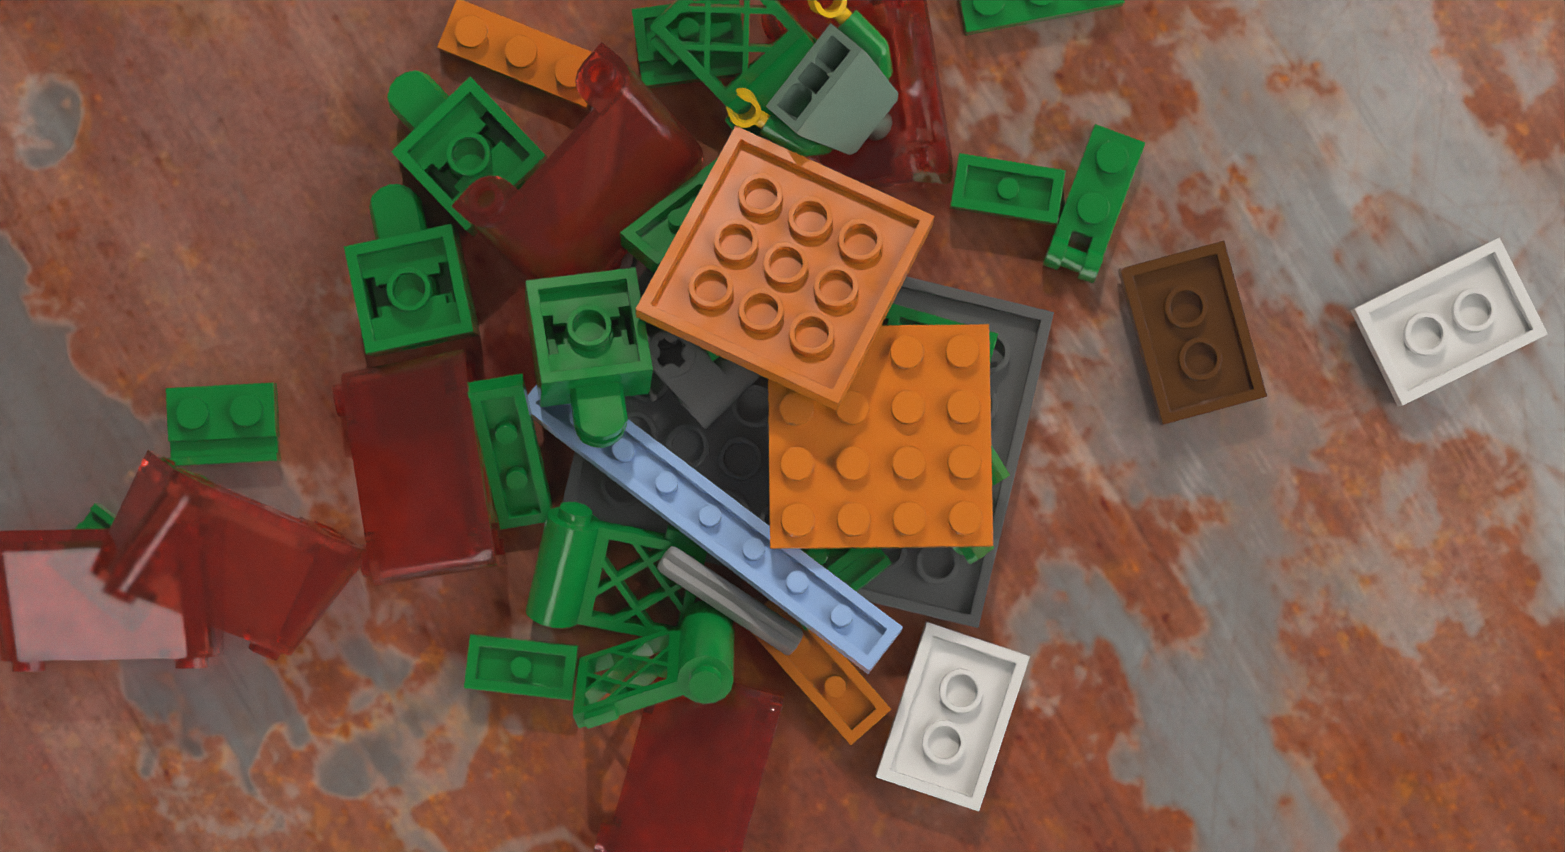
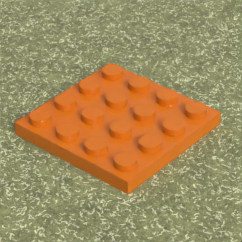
[635,126,934,411]
[768,324,993,549]

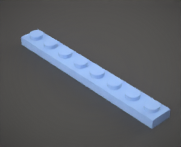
[528,385,903,674]

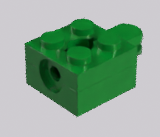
[387,70,551,237]
[344,184,480,357]
[525,267,653,448]

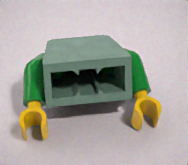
[726,0,898,157]

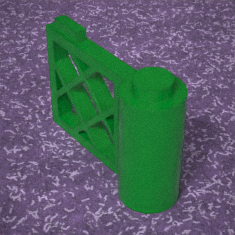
[650,0,817,139]
[525,502,707,637]
[573,601,735,729]

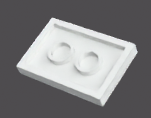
[1350,237,1548,406]
[875,621,1030,811]

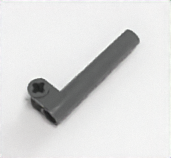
[649,330,761,430]

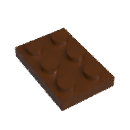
[1118,240,1267,425]

